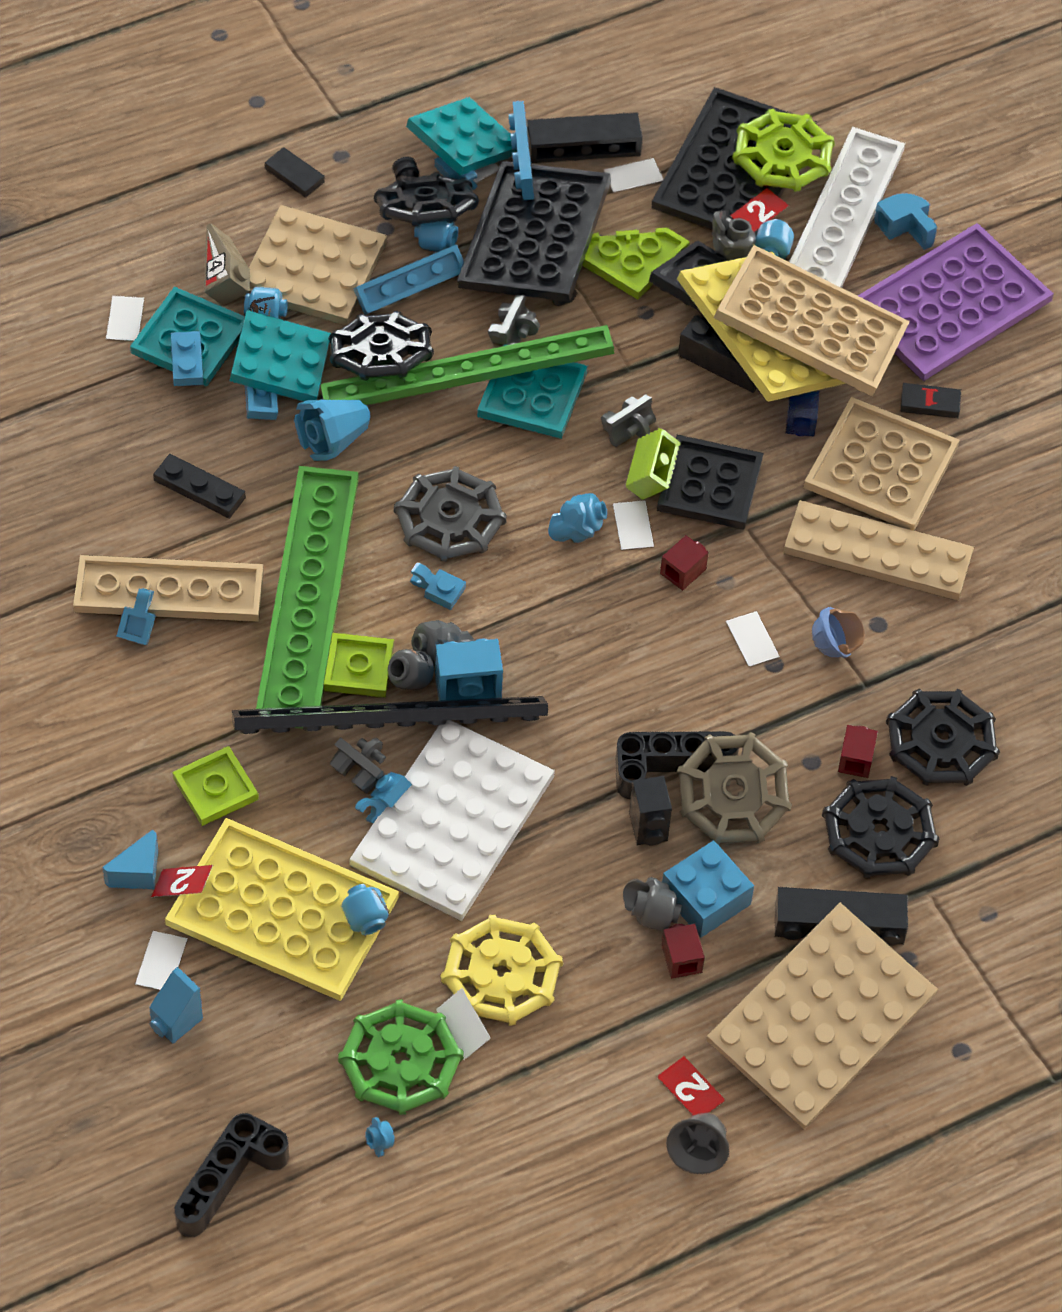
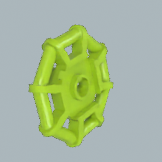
[732,109,835,192]

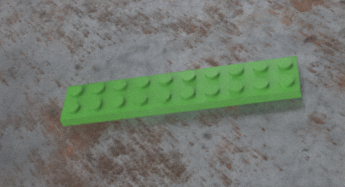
[256,466,359,729]

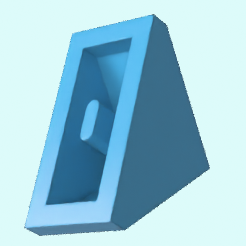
[102,830,158,889]

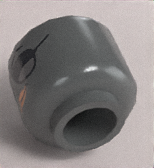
[388,649,434,690]

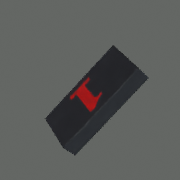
[900,383,961,419]

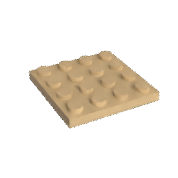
[243,205,387,326]
[804,397,960,531]

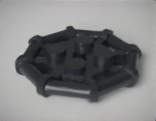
[374,172,479,227]
[328,311,434,381]
[886,689,1000,786]
[822,776,940,879]

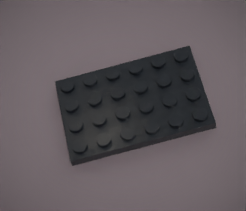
[651,87,817,235]
[457,161,611,302]

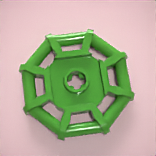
[338,999,464,1115]

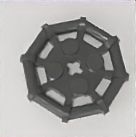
[394,466,507,561]

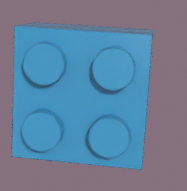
[435,638,503,701]
[662,840,754,938]

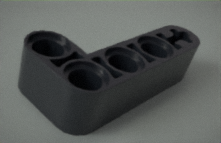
[615,731,739,799]
[174,1113,289,1237]

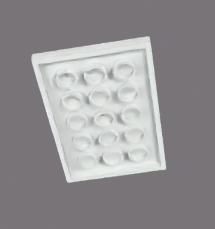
[350,720,555,921]

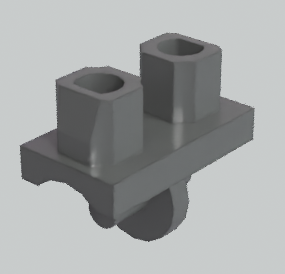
[488,295,540,345]
[601,395,656,447]
[329,737,386,794]

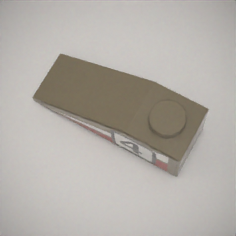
[204,223,250,306]

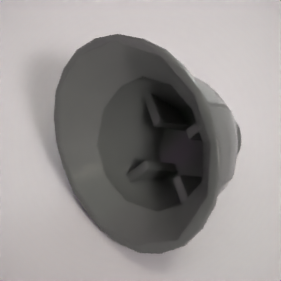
[666,1113,730,1174]

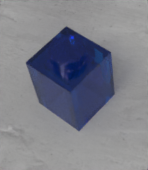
[785,391,820,437]

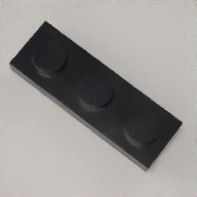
[153,454,246,519]

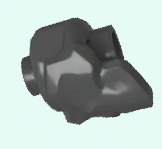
[712,211,756,260]
[411,620,475,666]
[623,877,681,931]

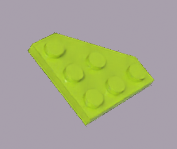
[582,227,690,300]

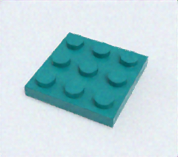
[406,97,518,176]
[130,286,245,386]
[229,310,331,401]
[477,344,588,439]

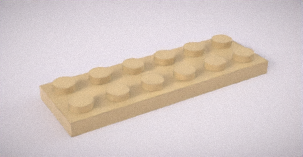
[783,500,974,601]
[73,555,264,622]

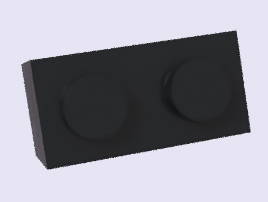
[629,776,672,846]

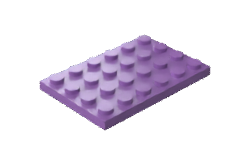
[858,223,1053,381]

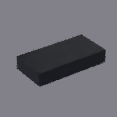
[264,147,325,198]

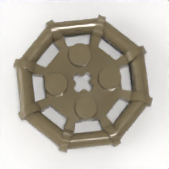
[677,732,792,845]

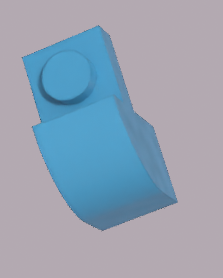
[874,193,937,250]

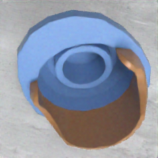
[812,607,865,658]

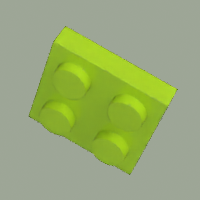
[324,633,394,698]
[172,746,259,826]

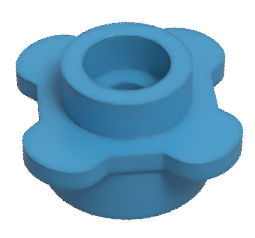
[365,1117,394,1157]

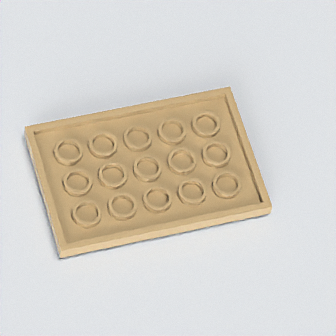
[714,245,909,397]
[706,903,938,1130]

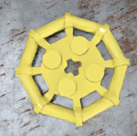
[440,915,563,1026]

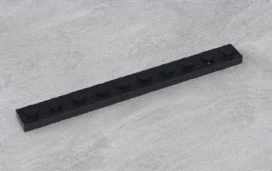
[232,696,548,734]

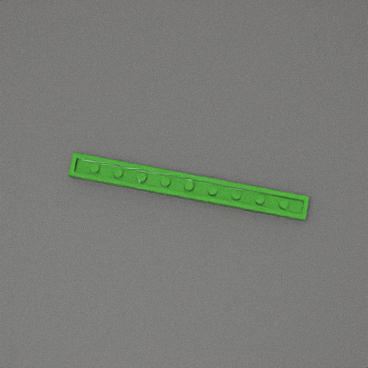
[320,325,614,405]

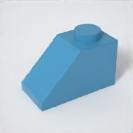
[149,967,203,1044]

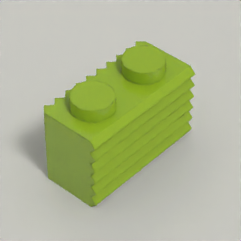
[626,428,681,500]

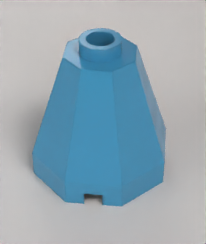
[294,400,371,461]

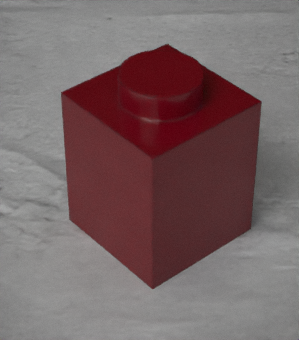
[660,535,709,591]
[838,725,878,778]
[661,924,705,979]

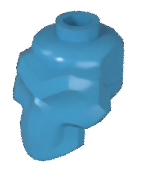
[548,493,607,543]

